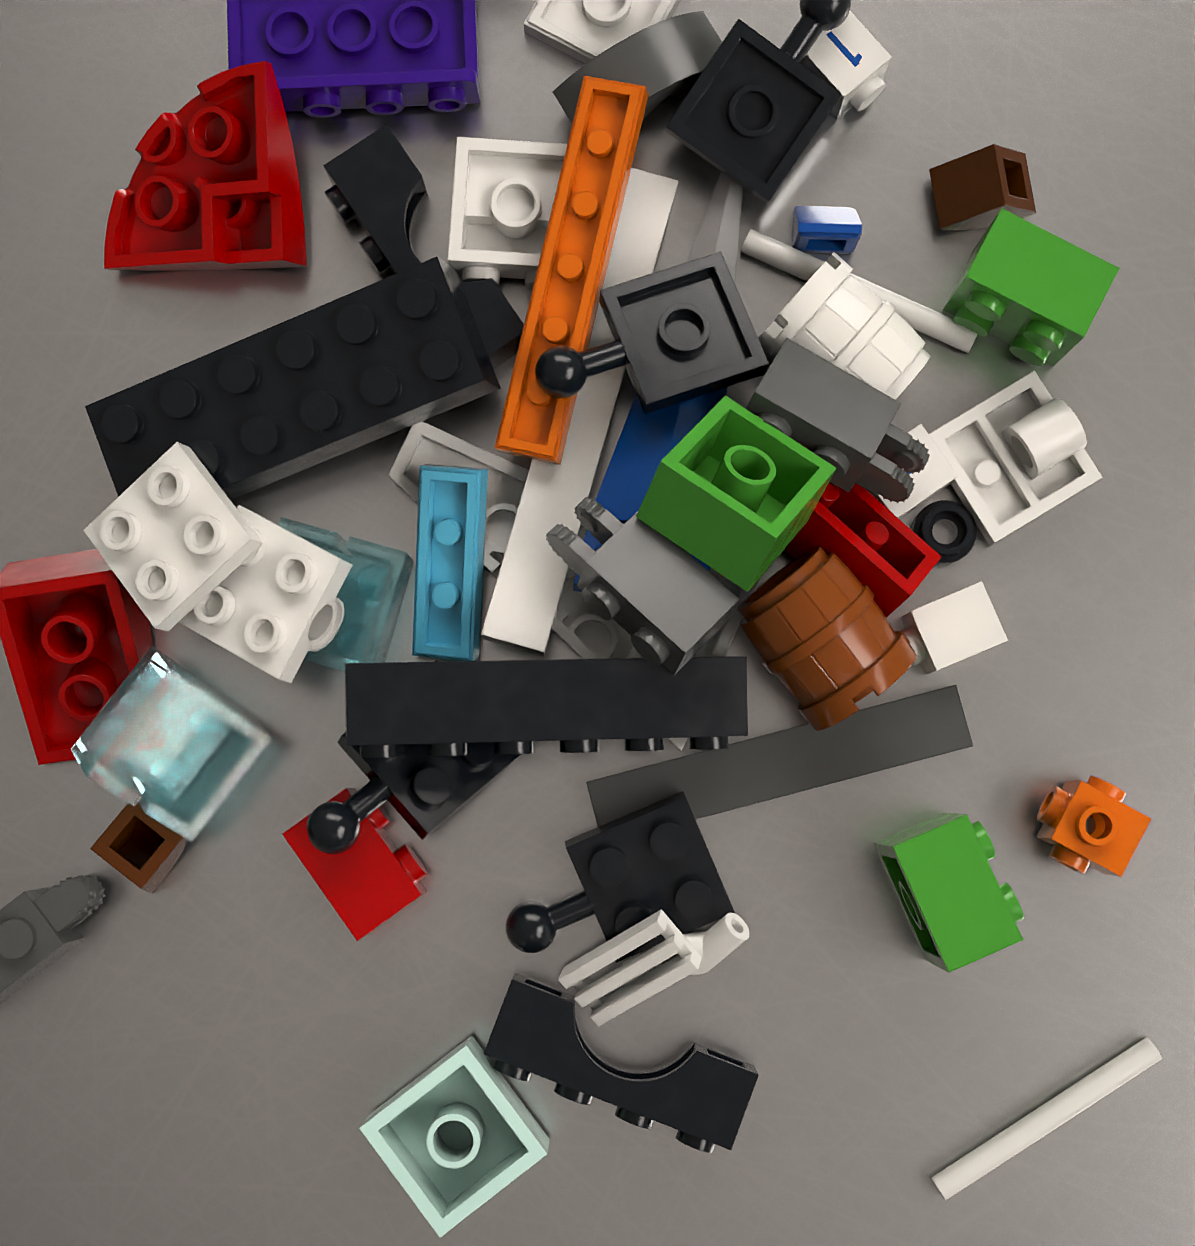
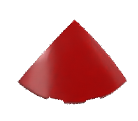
[104,61,307,271]

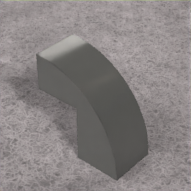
[553,11,722,124]

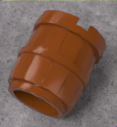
[737,546,917,731]

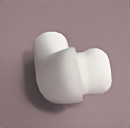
[655,913,750,975]

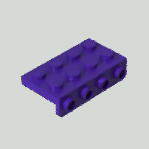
[227,0,480,118]

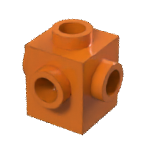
[1036,776,1151,877]

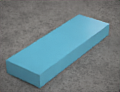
[412,464,488,661]

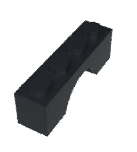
[323,124,524,369]
[484,973,759,1153]

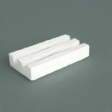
[558,909,702,1027]

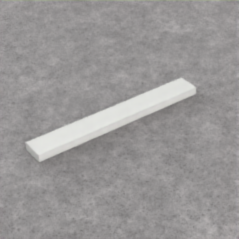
[481,168,678,656]

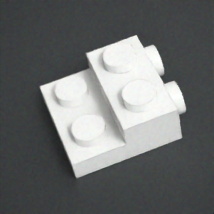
[448,137,567,291]

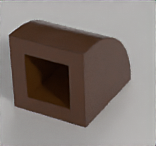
[929,144,1036,230]
[90,797,187,893]

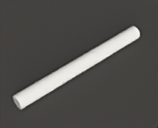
[741,229,977,353]
[931,1037,1162,1201]

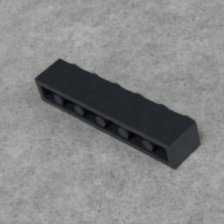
[345,656,748,758]

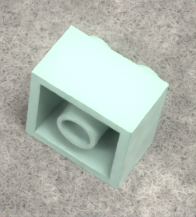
[359,1035,550,1237]

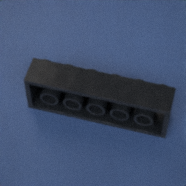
[85,256,501,500]

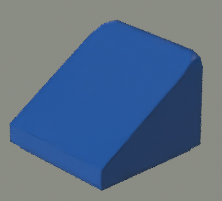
[792,206,862,254]

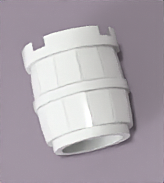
[758,252,931,400]

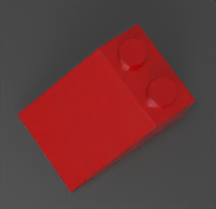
[0,549,165,765]

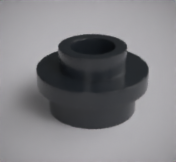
[912,500,977,564]

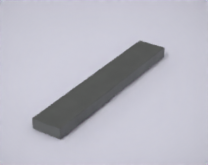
[586,685,973,827]

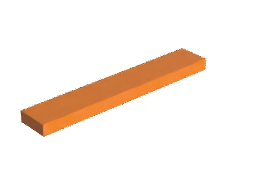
[494,76,649,465]

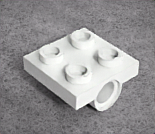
[929,370,1103,546]
[83,442,263,631]
[179,505,353,683]

